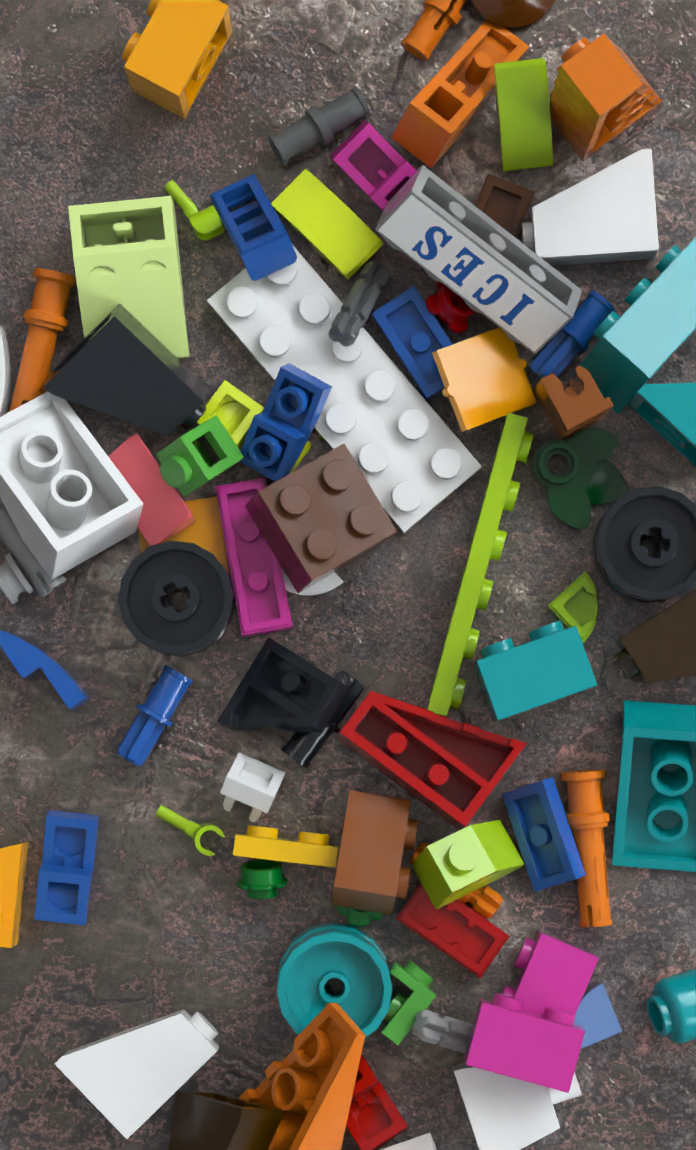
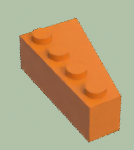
[550,33,662,161]

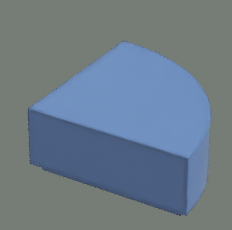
[574,982,623,1049]

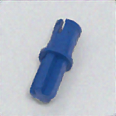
[529,291,616,379]
[117,665,193,766]

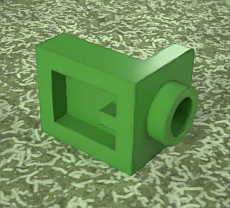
[381,960,436,1045]

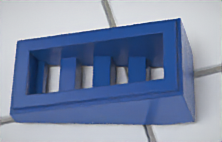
[209,174,297,281]

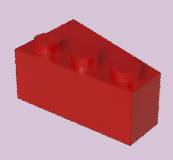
[336,691,527,830]

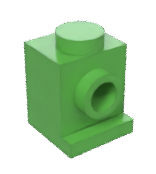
[156,415,245,497]

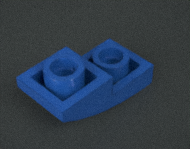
[240,363,332,482]

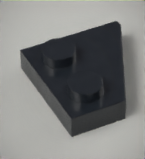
[217,637,350,732]

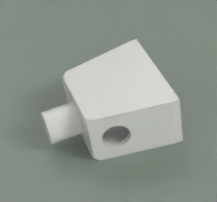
[452,1063,582,1150]

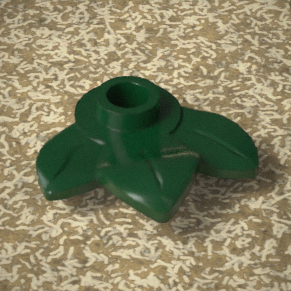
[532,428,629,530]

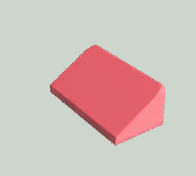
[108,433,195,546]

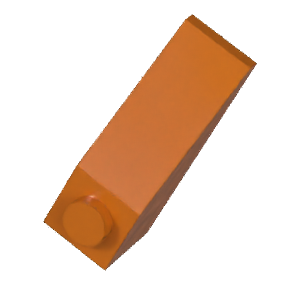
[391,20,530,168]

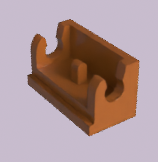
[534,366,614,440]

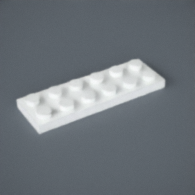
[207,244,482,534]

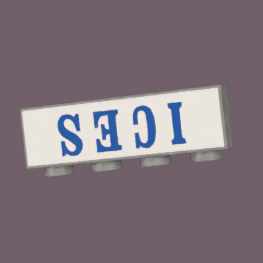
[375,165,582,354]

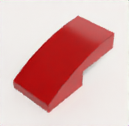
[346,1053,410,1150]

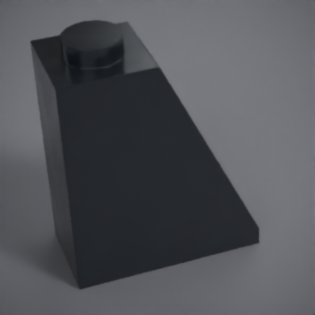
[43,303,208,437]

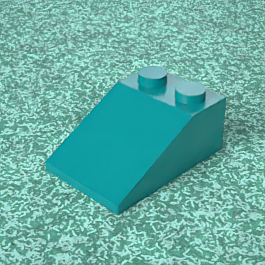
[612,700,696,872]

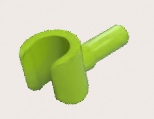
[164,180,225,241]
[155,805,225,856]

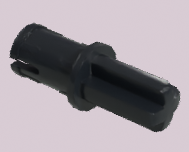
[281,671,364,769]

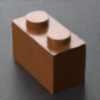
[330,790,418,915]

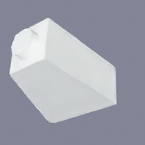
[521,149,659,266]
[55,1009,219,1139]

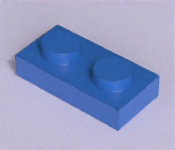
[371,286,453,401]
[501,777,586,892]

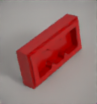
[395,882,510,978]

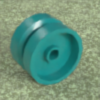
[277,921,393,1038]

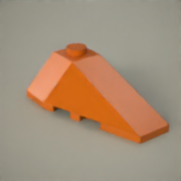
[239,1002,365,1150]

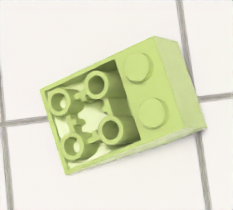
[68,196,190,359]

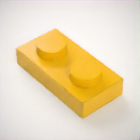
[233,825,339,868]

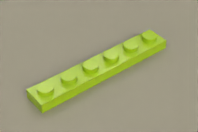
[426,413,534,717]

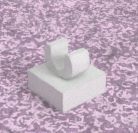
[220,753,286,822]

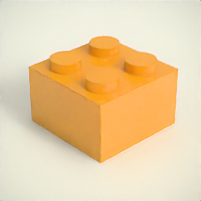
[122,0,232,119]

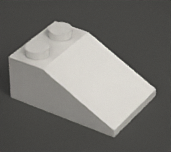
[0,392,143,580]

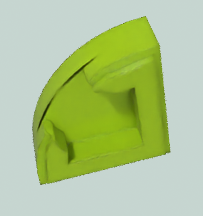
[547,571,598,643]

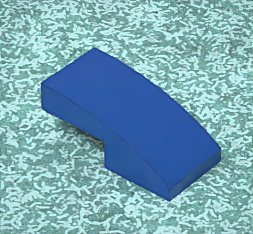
[0,630,90,711]
[34,810,100,926]

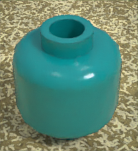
[646,969,696,1044]

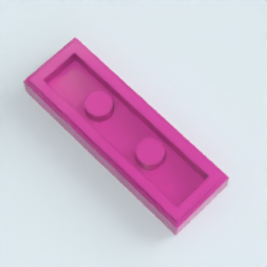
[215,478,293,638]

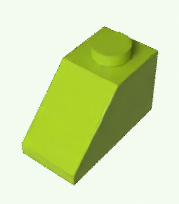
[411,820,525,910]

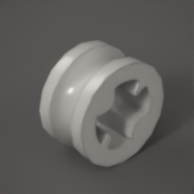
[0,552,35,605]

